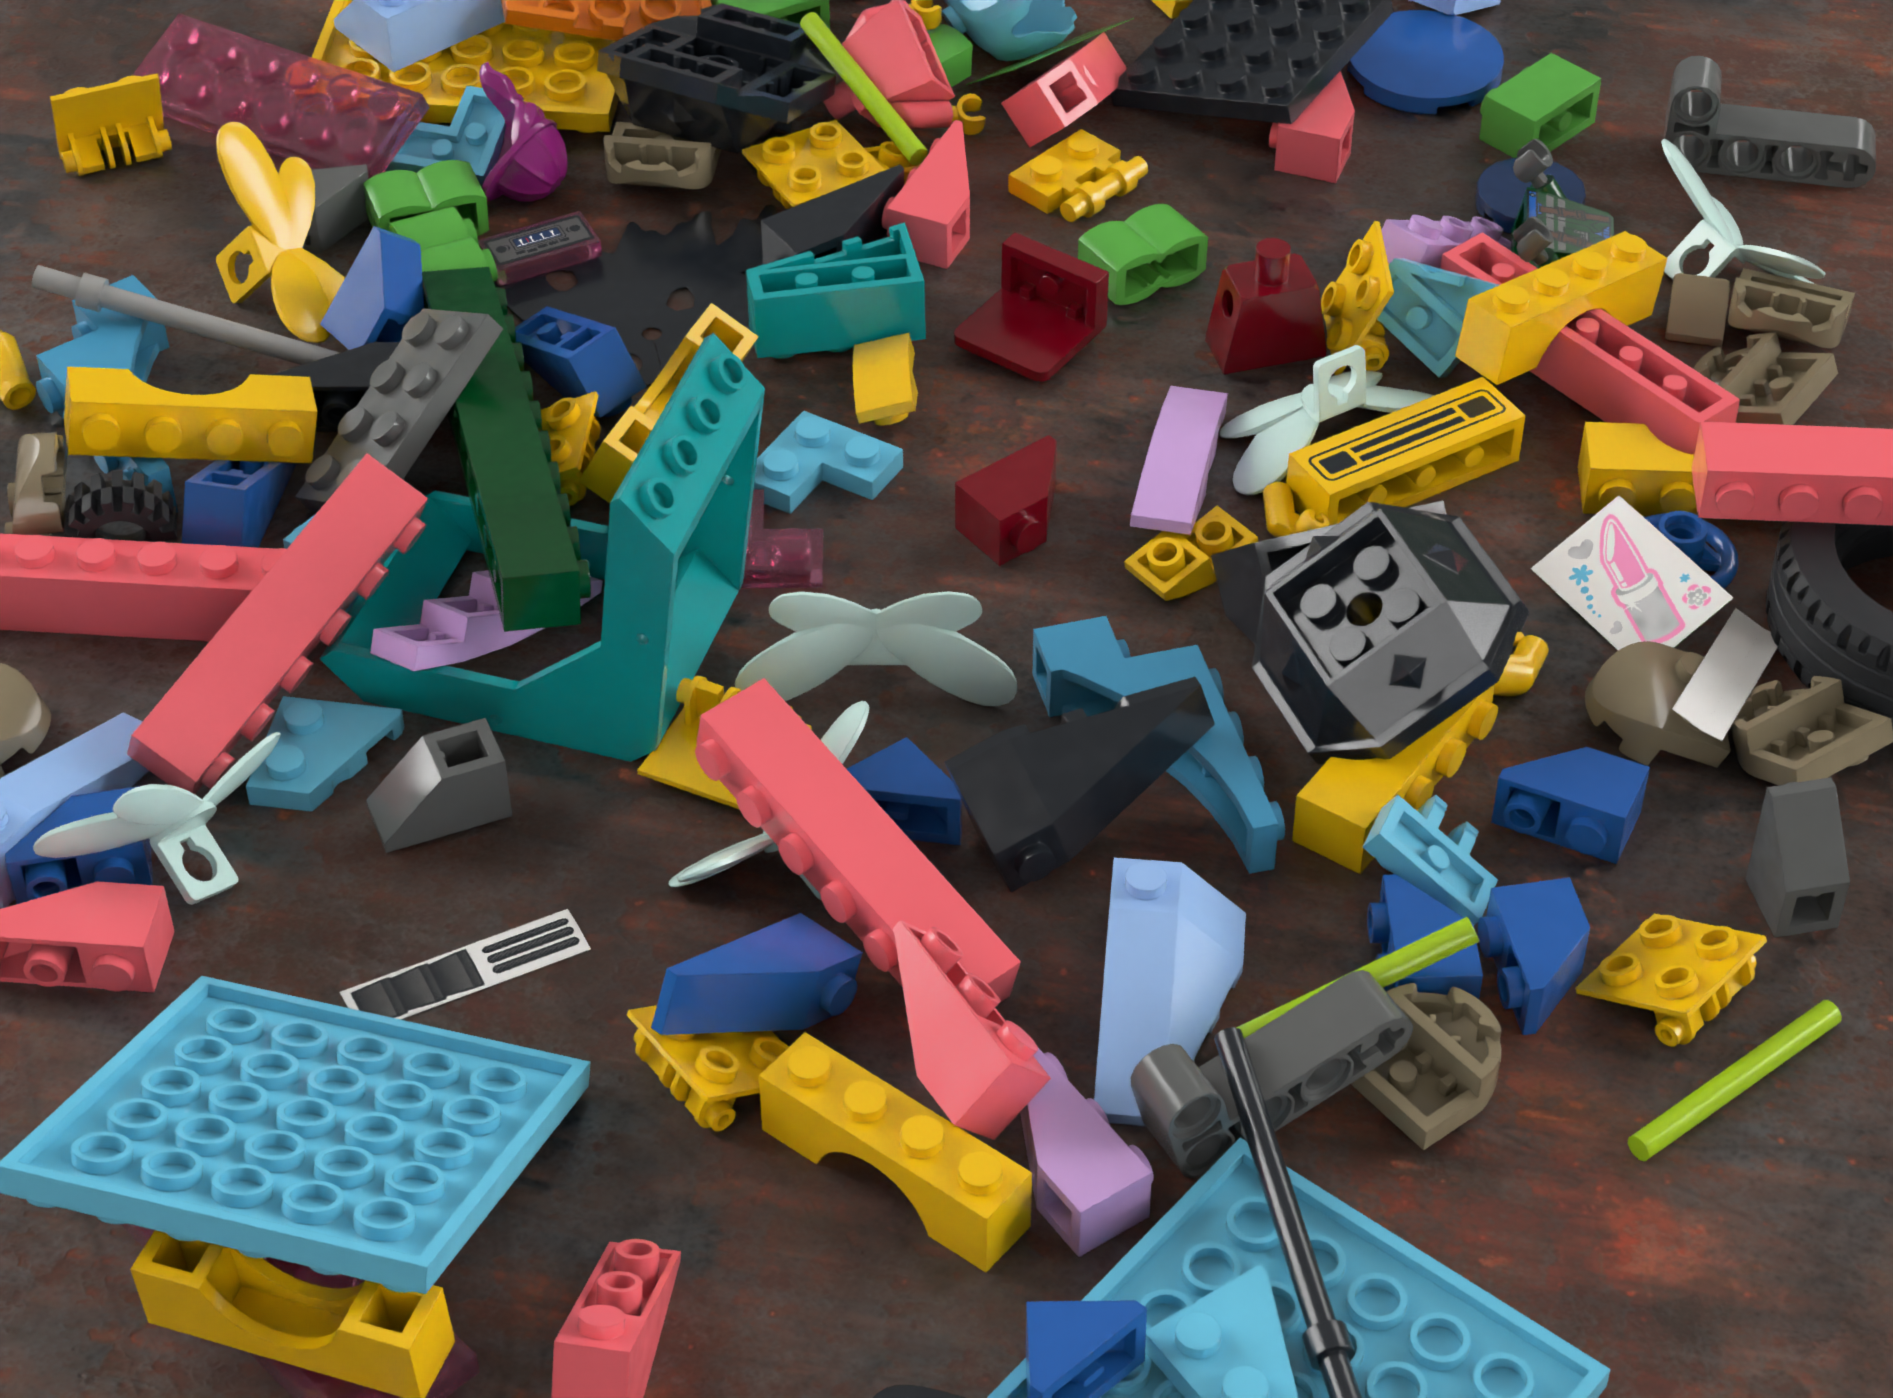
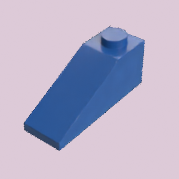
[515,306,647,418]
[182,460,297,548]
[651,913,863,1035]

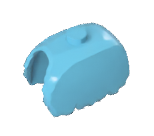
[942,0,1078,61]

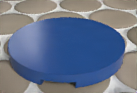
[1347,10,1504,114]

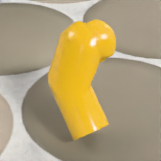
[1263,482,1330,537]
[1493,635,1549,696]

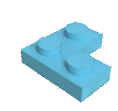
[383,86,506,187]
[753,411,903,514]

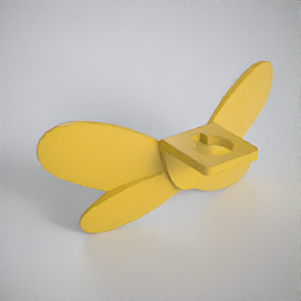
[216,122,345,343]

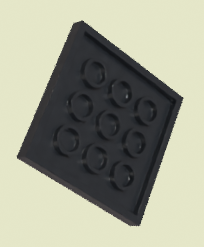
[1110,0,1394,124]

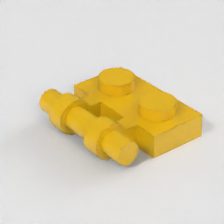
[1008,129,1148,222]

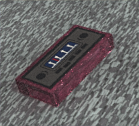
[478,211,602,286]

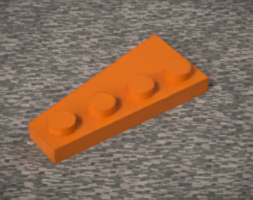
[501,0,712,41]

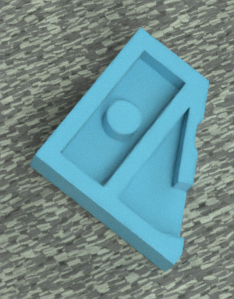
[1377,258,1499,378]
[246,696,405,812]
[1145,1264,1298,1398]

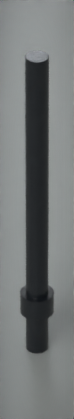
[1214,1027,1362,1398]

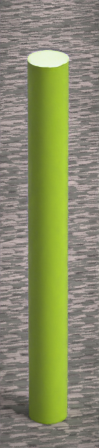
[800,12,928,165]
[1236,917,1480,1038]
[1628,1000,1842,1161]

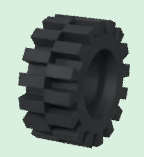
[64,470,177,543]

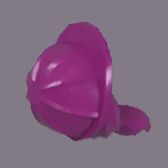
[479,62,568,202]

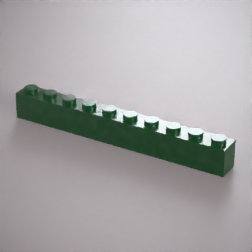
[422,267,591,632]

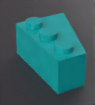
[746,222,926,359]

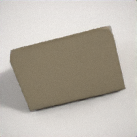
[1665,273,1730,347]

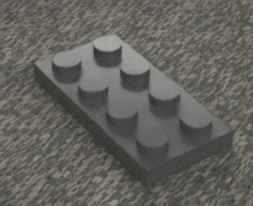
[295,309,503,512]

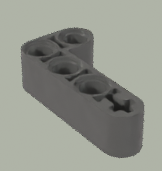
[1664,56,1876,188]
[1131,970,1413,1178]

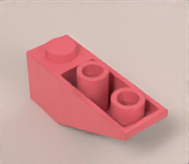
[1001,32,1127,148]
[1269,71,1355,184]
[882,120,970,269]
[0,881,175,993]
[893,920,1051,1140]
[551,1239,681,1398]

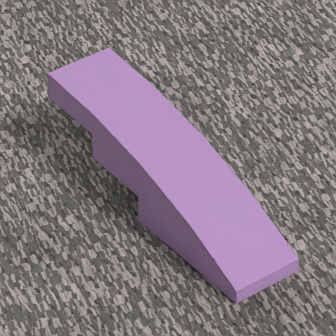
[1130,386,1228,535]
[370,571,603,671]

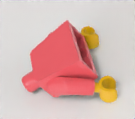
[823,0,986,135]

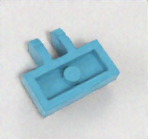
[1363,795,1498,925]

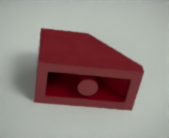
[955,435,1057,566]

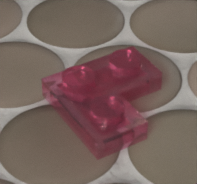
[741,489,824,588]

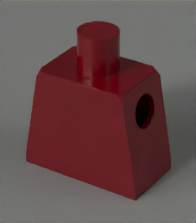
[1205,238,1326,375]

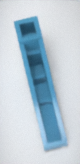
[36,275,178,513]
[1032,616,1285,874]

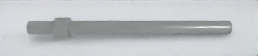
[32,265,340,365]

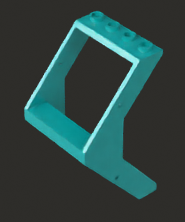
[319,333,765,762]

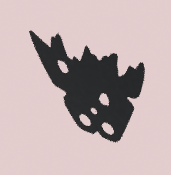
[479,204,777,385]

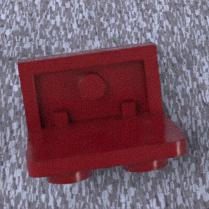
[954,232,1109,382]

